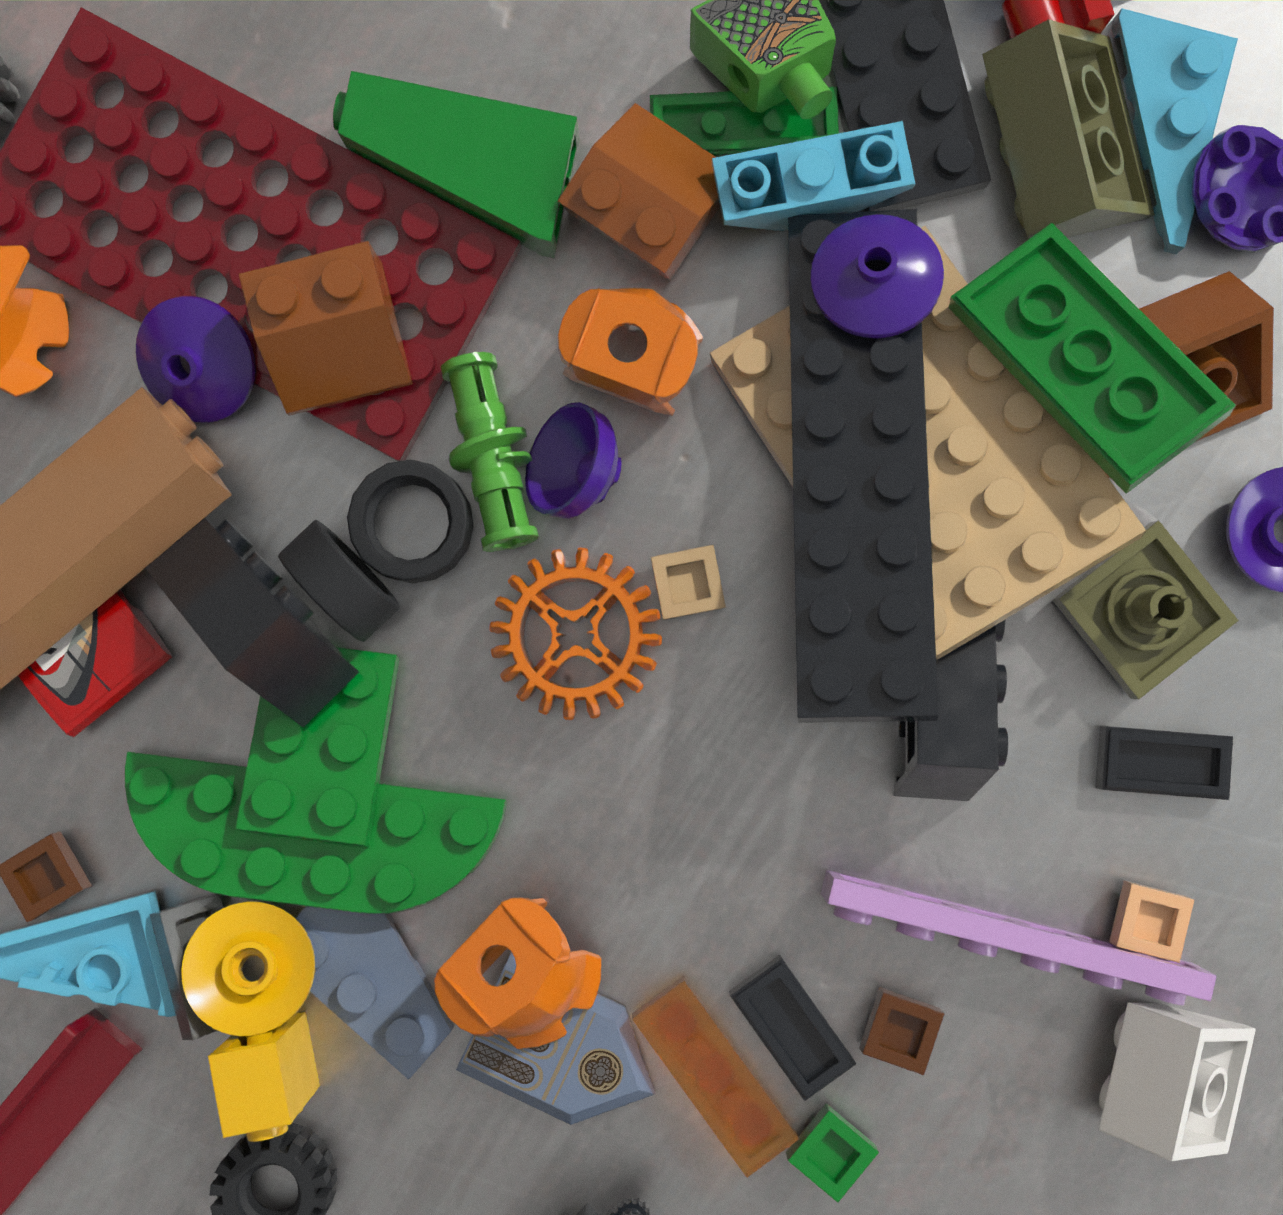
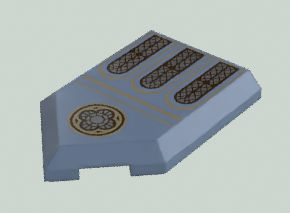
[456,952,655,1125]

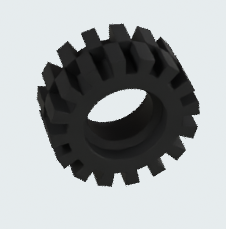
[209,1123,337,1215]

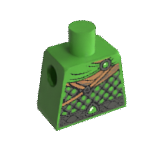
[690,0,836,119]

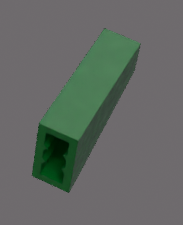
[333,71,580,258]

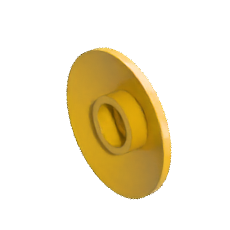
[181,902,315,1036]

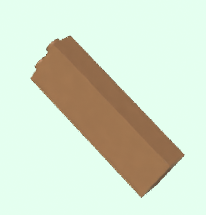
[0,387,232,690]

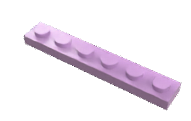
[820,869,1217,1005]

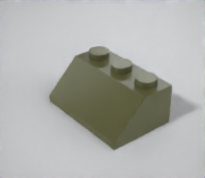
[982,19,1155,238]

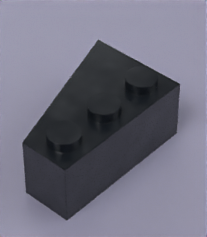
[145,517,359,727]
[893,619,1008,801]

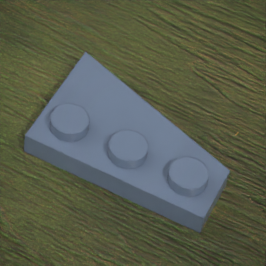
[296,906,454,1080]

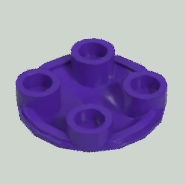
[1192,125,1283,252]

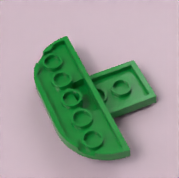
[125,647,507,914]

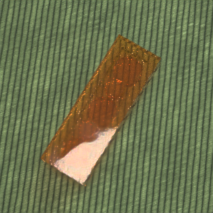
[632,976,799,1178]

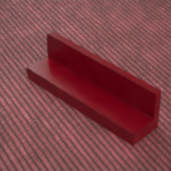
[0,1009,143,1215]

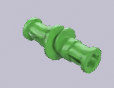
[441,352,539,552]

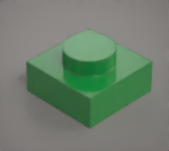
[786,1103,879,1203]

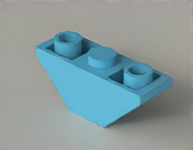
[711,121,916,231]

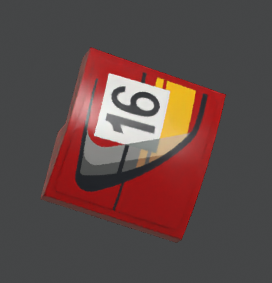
[18,589,173,737]

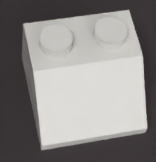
[1099,1002,1256,1161]

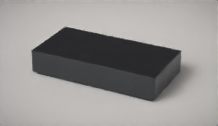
[1096,726,1233,800]
[729,955,856,1101]

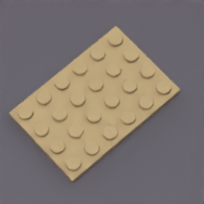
[710,226,1146,660]

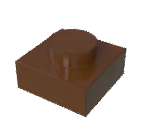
[0,831,92,923]
[859,987,944,1075]

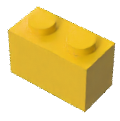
[208,1011,320,1142]

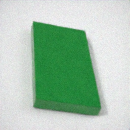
[949,223,1236,494]

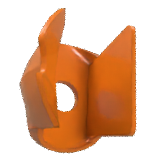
[0,245,69,397]
[558,288,703,416]
[434,897,602,1049]

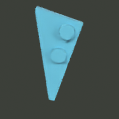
[1111,8,1238,254]
[0,890,176,1017]

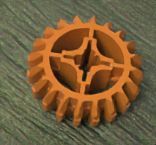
[489,547,662,720]

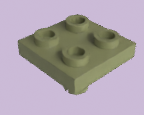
[1052,520,1239,700]

